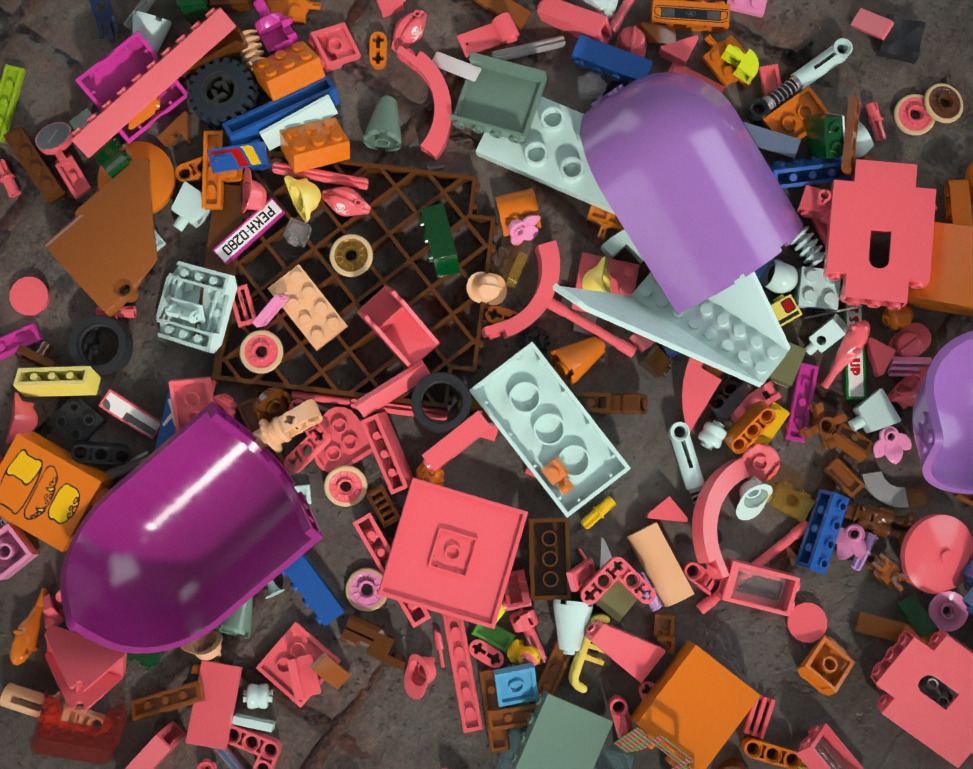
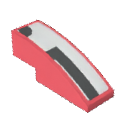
[98,389,161,440]

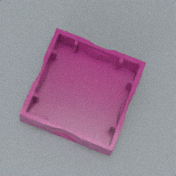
[75,31,188,144]

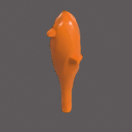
[10,587,50,666]

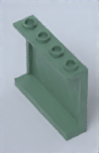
[449,52,547,144]
[511,690,613,769]

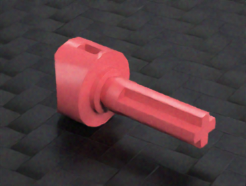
[510,608,548,665]

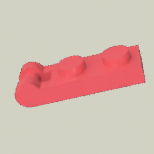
[729,380,782,424]

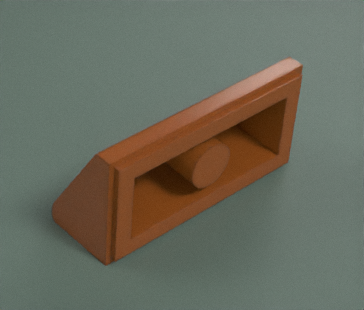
[832,422,874,462]

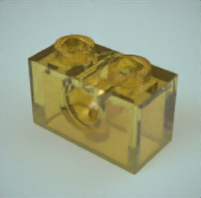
[766,481,815,522]

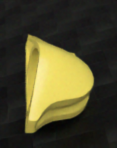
[284,175,321,223]
[582,256,611,293]

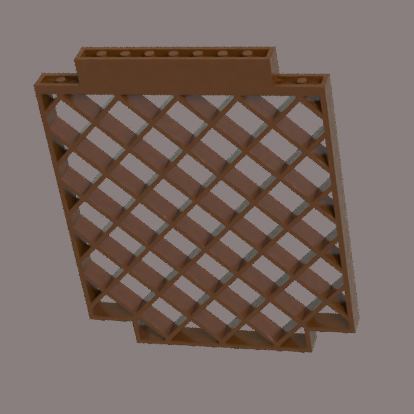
[194,151,499,409]

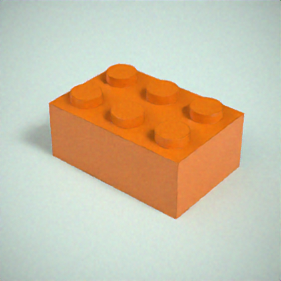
[252,41,325,101]
[280,117,350,173]

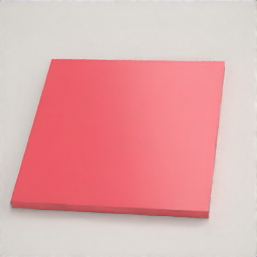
[377,477,528,629]

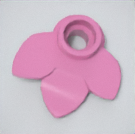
[508,215,541,246]
[873,426,912,464]
[835,524,867,560]

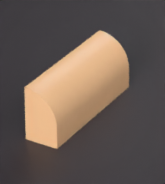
[627,522,694,608]

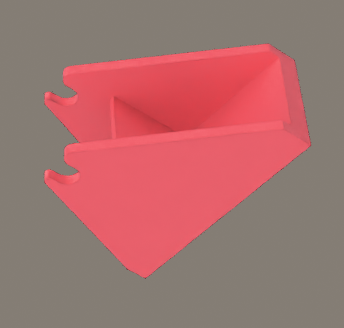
[357,285,440,368]
[45,624,127,713]

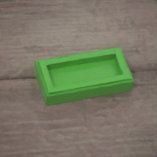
[471,624,516,653]

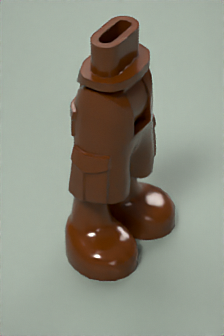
[844,503,918,547]

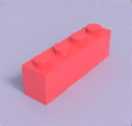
[360,411,414,495]

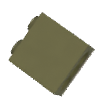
[768,342,807,388]
[585,567,644,623]

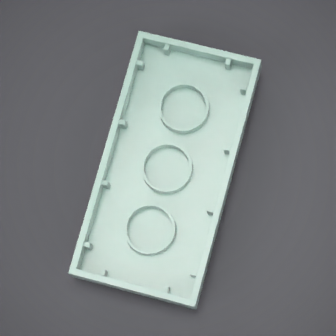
[476,96,615,215]
[469,342,631,518]

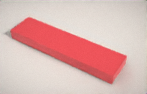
[354,360,430,418]

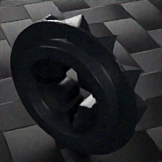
[519,326,550,355]

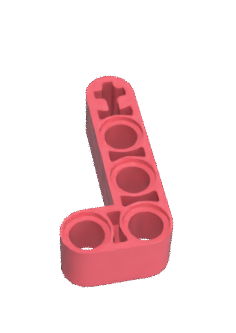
[228,724,282,769]

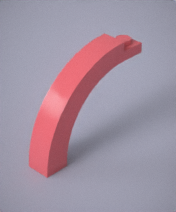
[396,46,452,162]
[481,240,560,340]
[692,458,749,579]

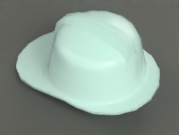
[736,476,773,520]

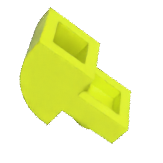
[720,44,759,85]

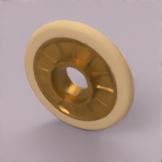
[330,234,373,277]

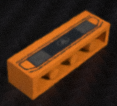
[650,0,730,33]

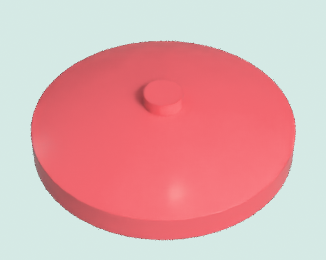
[900,514,973,594]

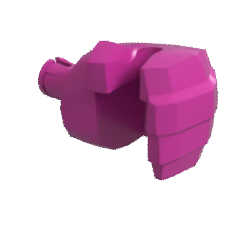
[253,0,299,55]

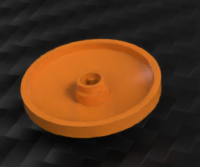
[97,141,176,214]

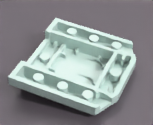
[156,261,237,353]

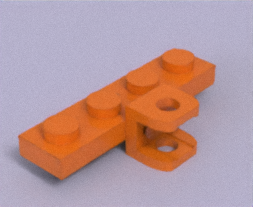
[202,131,243,210]

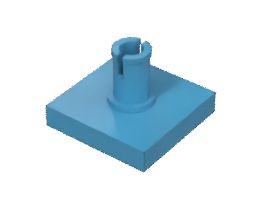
[493,662,538,707]

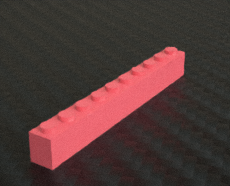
[71,7,237,158]

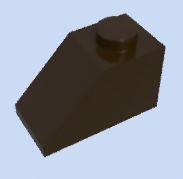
[639,344,672,378]

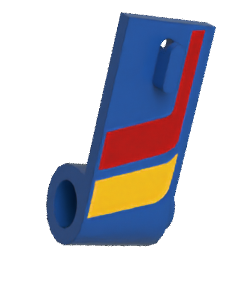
[207,139,270,174]

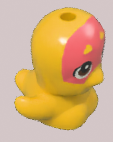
[507,639,541,666]

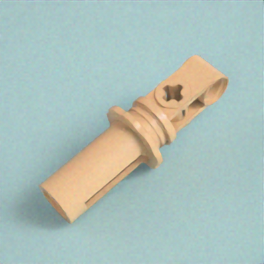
[253,399,323,453]
[0,683,111,735]

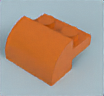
[494,188,542,237]

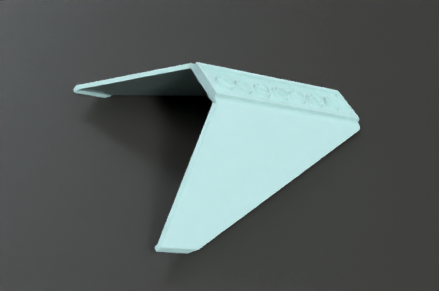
[553,272,791,387]

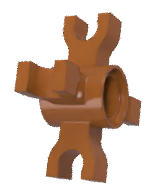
[798,401,847,449]
[864,552,911,592]

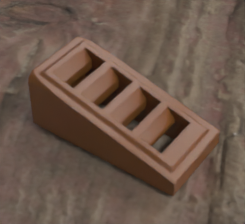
[365,484,401,528]

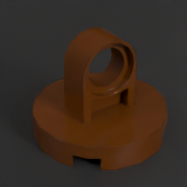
[253,386,292,422]

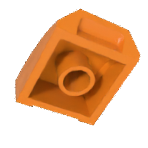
[797,635,856,696]

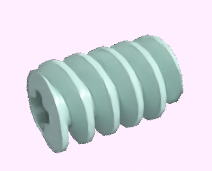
[791,226,825,267]

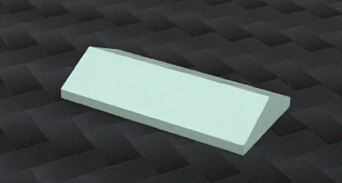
[259,94,338,151]

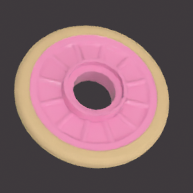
[345,567,387,612]

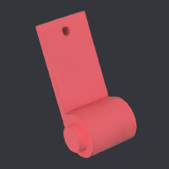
[457,12,519,58]

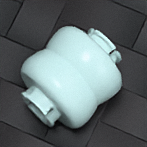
[698,420,727,450]
[243,683,273,709]

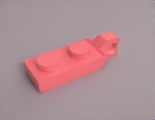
[55,149,93,199]

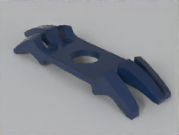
[89,0,120,41]

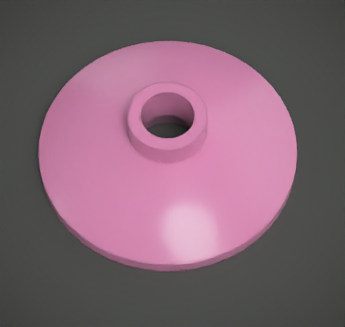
[928,591,968,631]

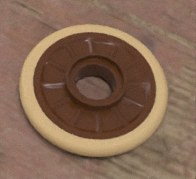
[924,83,963,123]

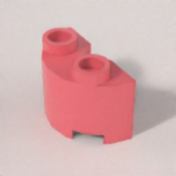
[502,569,532,611]

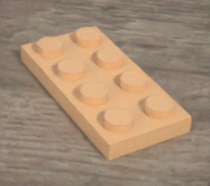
[267,264,348,351]

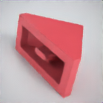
[658,35,699,66]
[865,337,896,377]
[645,496,688,522]

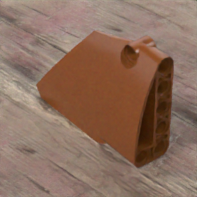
[44,158,158,318]

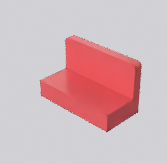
[287,653,321,701]

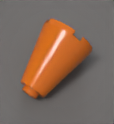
[549,337,605,386]

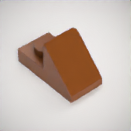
[157,111,192,148]

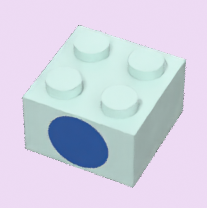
[794,266,841,313]

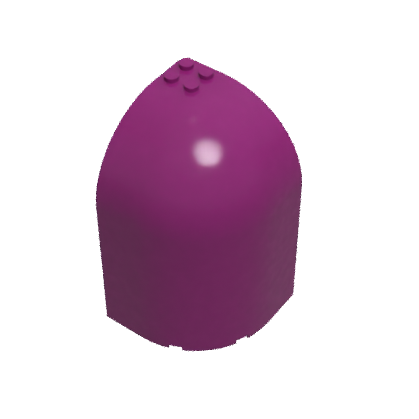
[60,402,323,654]

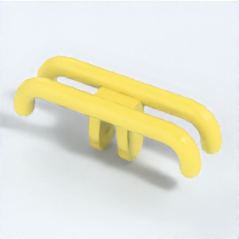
[568,613,611,693]

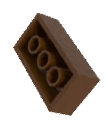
[528,518,571,600]

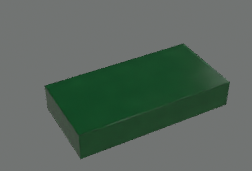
[896,594,938,638]

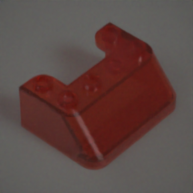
[30,690,128,764]

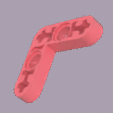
[284,399,332,473]
[579,556,656,605]

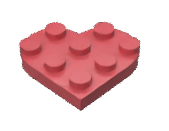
[314,407,373,473]

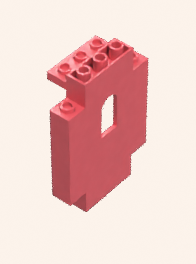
[823,159,936,310]
[870,627,973,768]

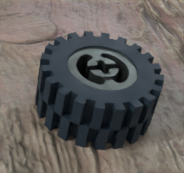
[187,57,262,132]

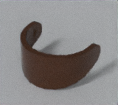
[718,758,749,769]

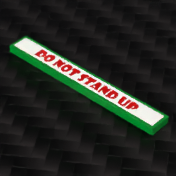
[841,279,866,400]

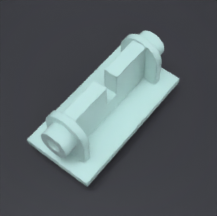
[165,297,206,323]

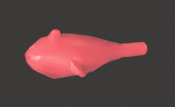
[821,320,870,389]

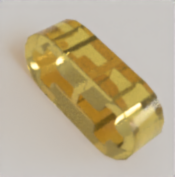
[506,251,528,288]

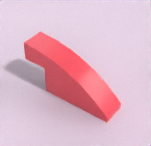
[682,357,722,431]

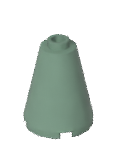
[363,95,402,152]
[214,597,253,638]

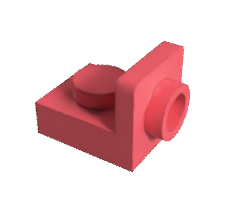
[42,594,65,629]

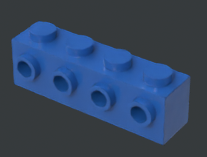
[571,34,653,84]
[768,156,852,188]
[795,489,849,575]

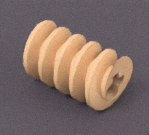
[239,29,265,74]

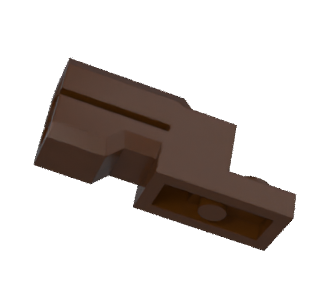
[573,392,648,415]
[340,613,407,671]

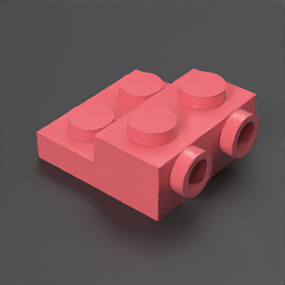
[307,22,361,73]

